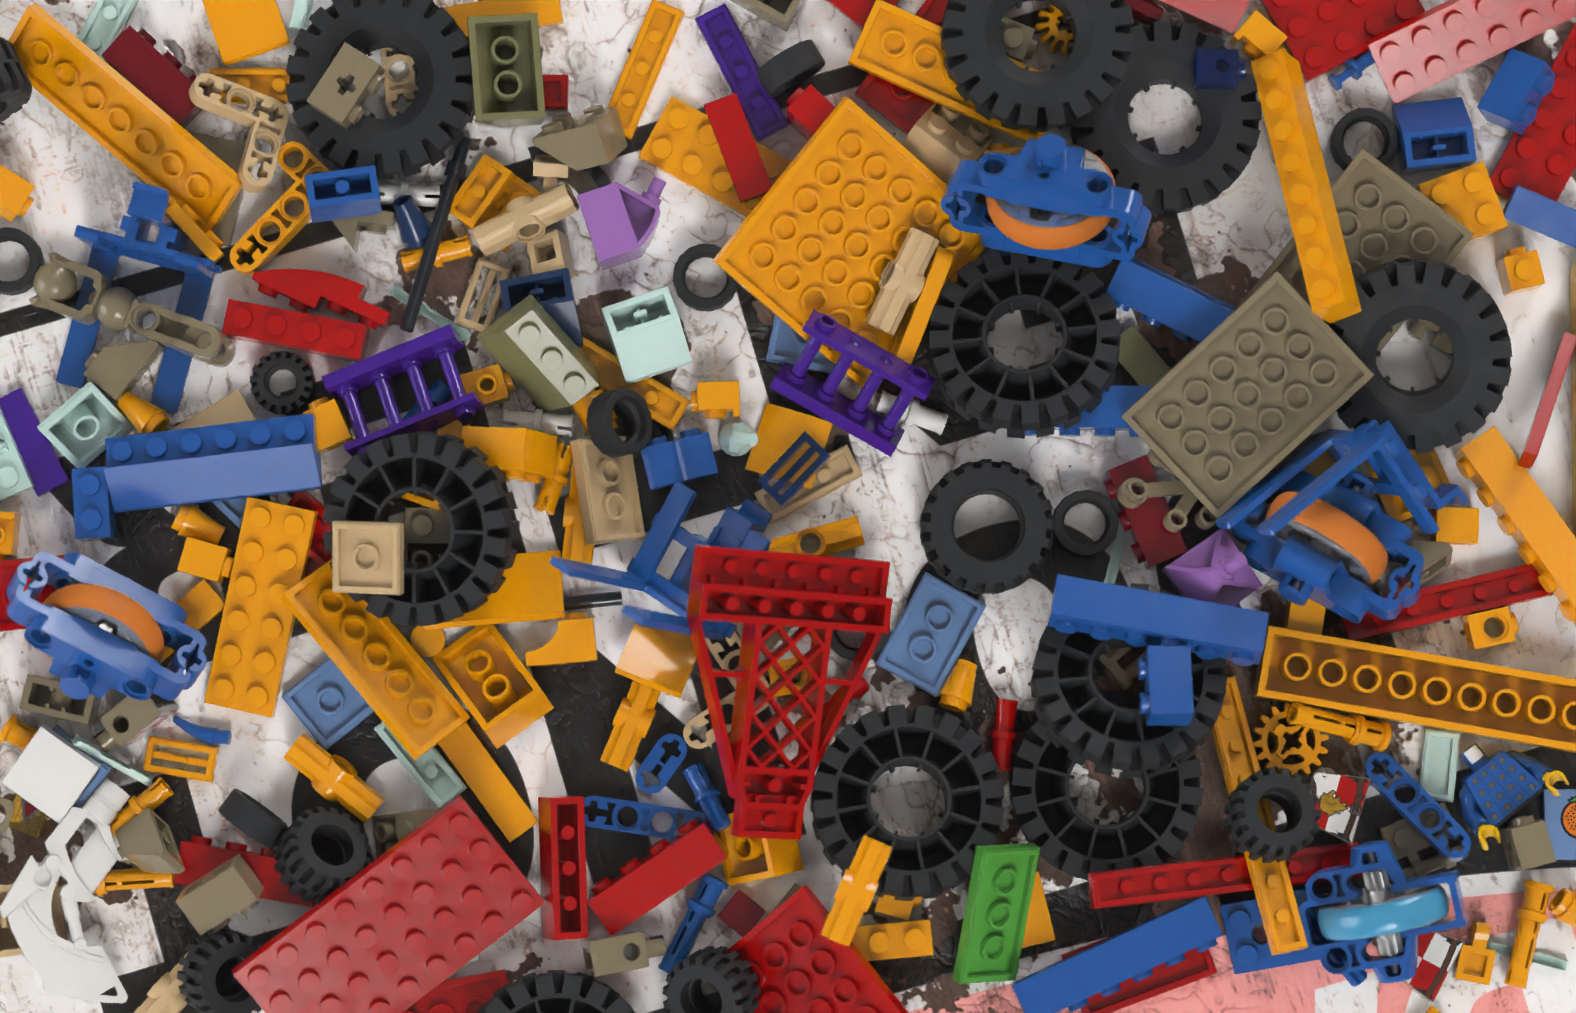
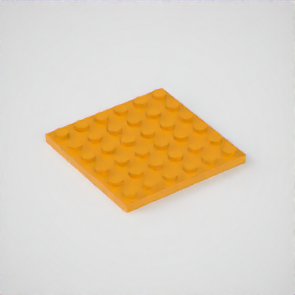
[712,97,986,389]

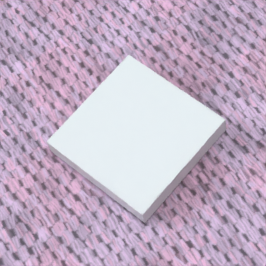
[2,724,102,823]

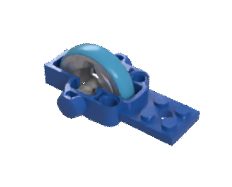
[1220,840,1470,984]

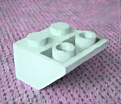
[601,286,692,385]

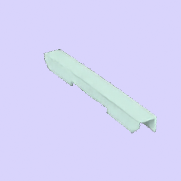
[388,285,472,343]
[1104,537,1126,584]
[72,734,154,787]

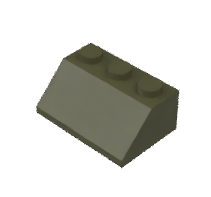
[467,13,546,127]
[477,294,599,412]

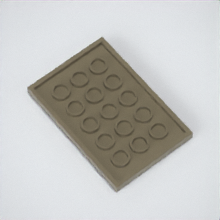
[1238,148,1474,351]
[1121,271,1374,519]

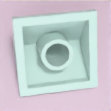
[37,381,133,468]

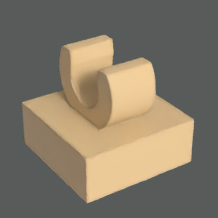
[533,154,570,192]

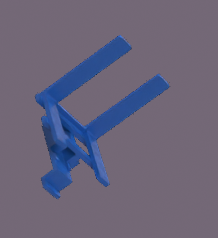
[56,181,223,413]
[1215,419,1468,536]
[549,482,772,641]

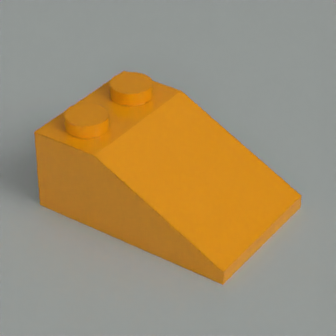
[431,624,554,749]

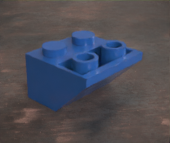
[1392,97,1477,174]

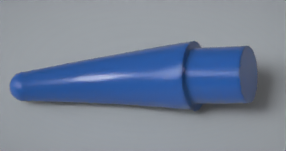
[173,716,232,745]

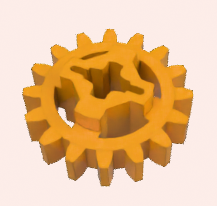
[1253,703,1329,776]

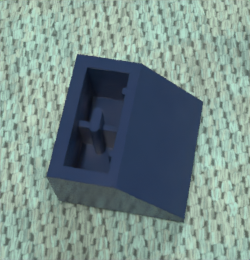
[499,268,584,347]

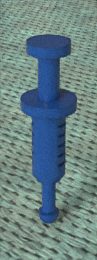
[1328,50,1374,91]

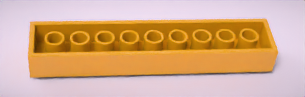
[1252,626,1576,753]

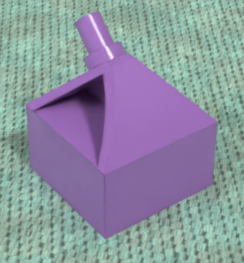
[577,176,667,271]
[1162,528,1263,606]

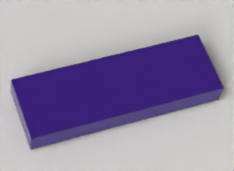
[0,388,71,497]

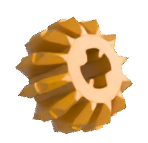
[1035,4,1073,57]

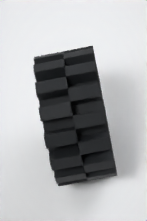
[250,350,316,416]

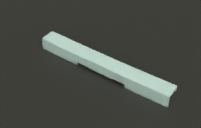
[1486,941,1569,971]

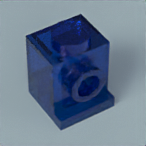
[1194,48,1246,89]

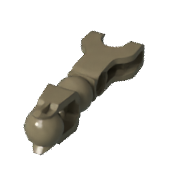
[28,252,236,368]

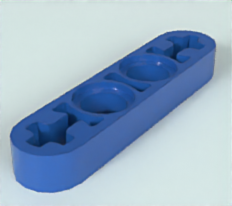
[1364,752,1471,862]
[584,796,707,839]

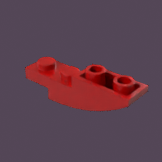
[251,268,393,331]

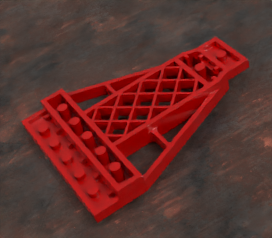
[686,544,893,840]

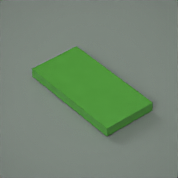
[952,843,1040,984]

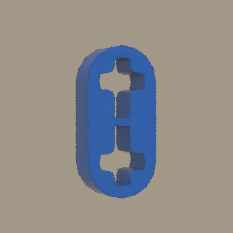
[635,734,687,794]

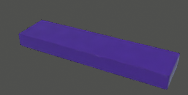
[695,3,789,142]

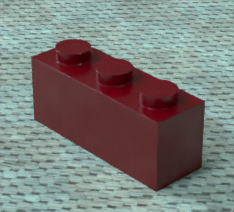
[101,25,208,129]
[1103,454,1188,569]

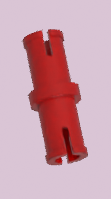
[989,698,1018,771]

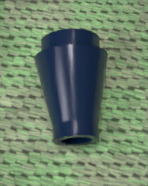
[392,195,431,249]

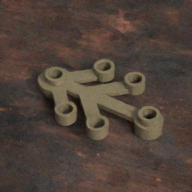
[1117,449,1217,533]

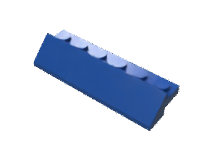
[103,413,323,513]

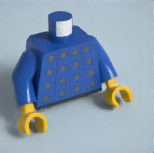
[1459,743,1569,850]

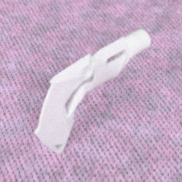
[0,778,130,1003]

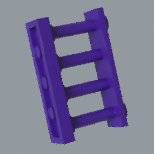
[769,309,936,457]
[322,324,485,457]

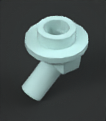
[719,422,758,456]

